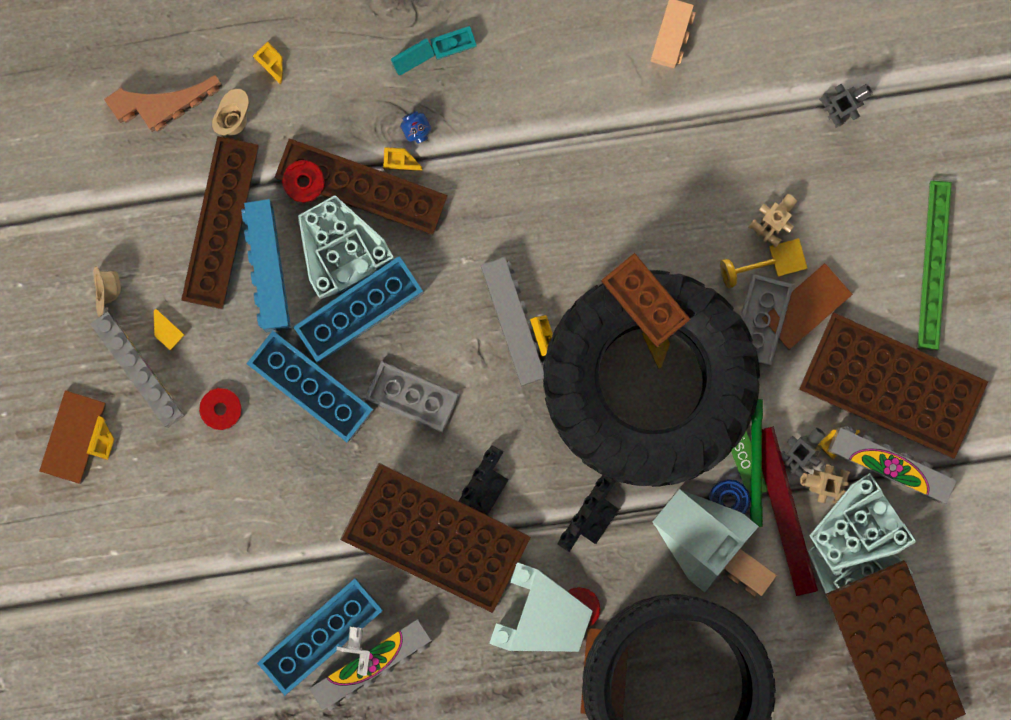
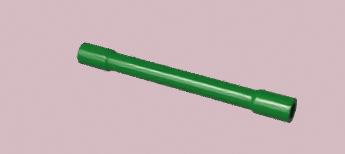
[750,399,763,527]

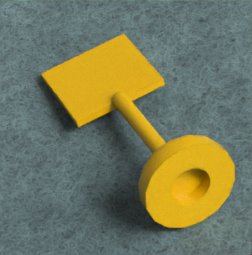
[720,238,808,288]

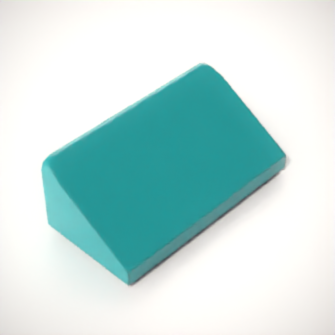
[391,39,434,76]

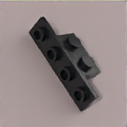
[459,445,509,515]
[557,475,619,552]

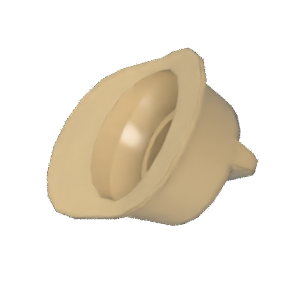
[212,89,249,137]
[93,266,121,317]

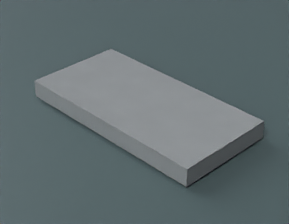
[741,274,793,366]
[365,361,459,433]

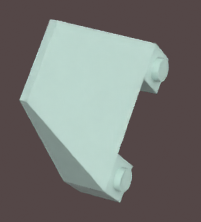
[489,562,593,652]

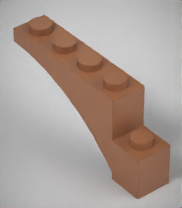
[104,75,222,132]

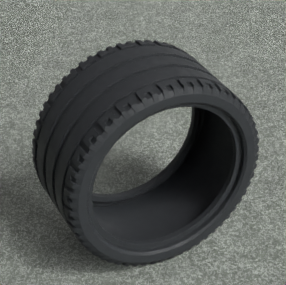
[582,594,776,720]

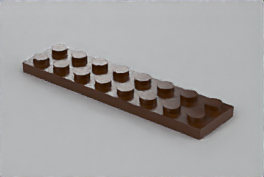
[181,136,259,310]
[274,138,448,235]

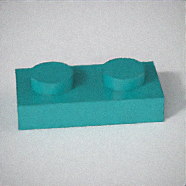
[430,26,477,60]

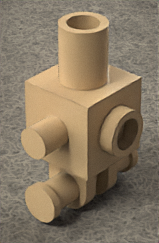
[748,194,797,248]
[800,464,851,504]

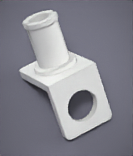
[336,627,370,676]

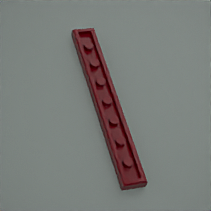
[762,426,818,596]

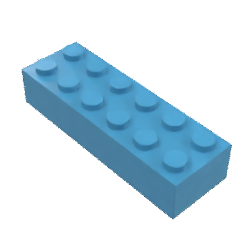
[241,199,291,333]
[294,256,424,364]
[246,331,374,443]
[257,578,384,695]

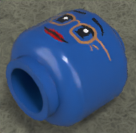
[400,111,431,144]

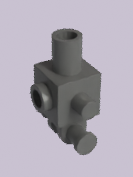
[819,84,873,128]
[781,427,826,478]

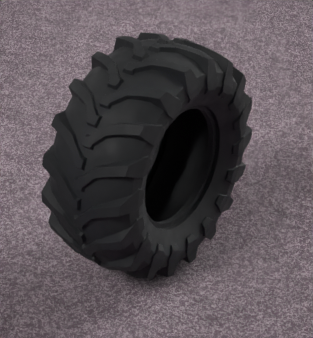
[543,270,760,487]

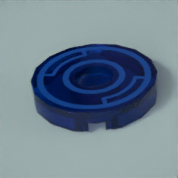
[708,479,751,515]

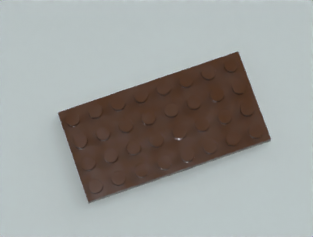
[798,312,988,459]
[340,463,531,613]
[825,560,966,720]

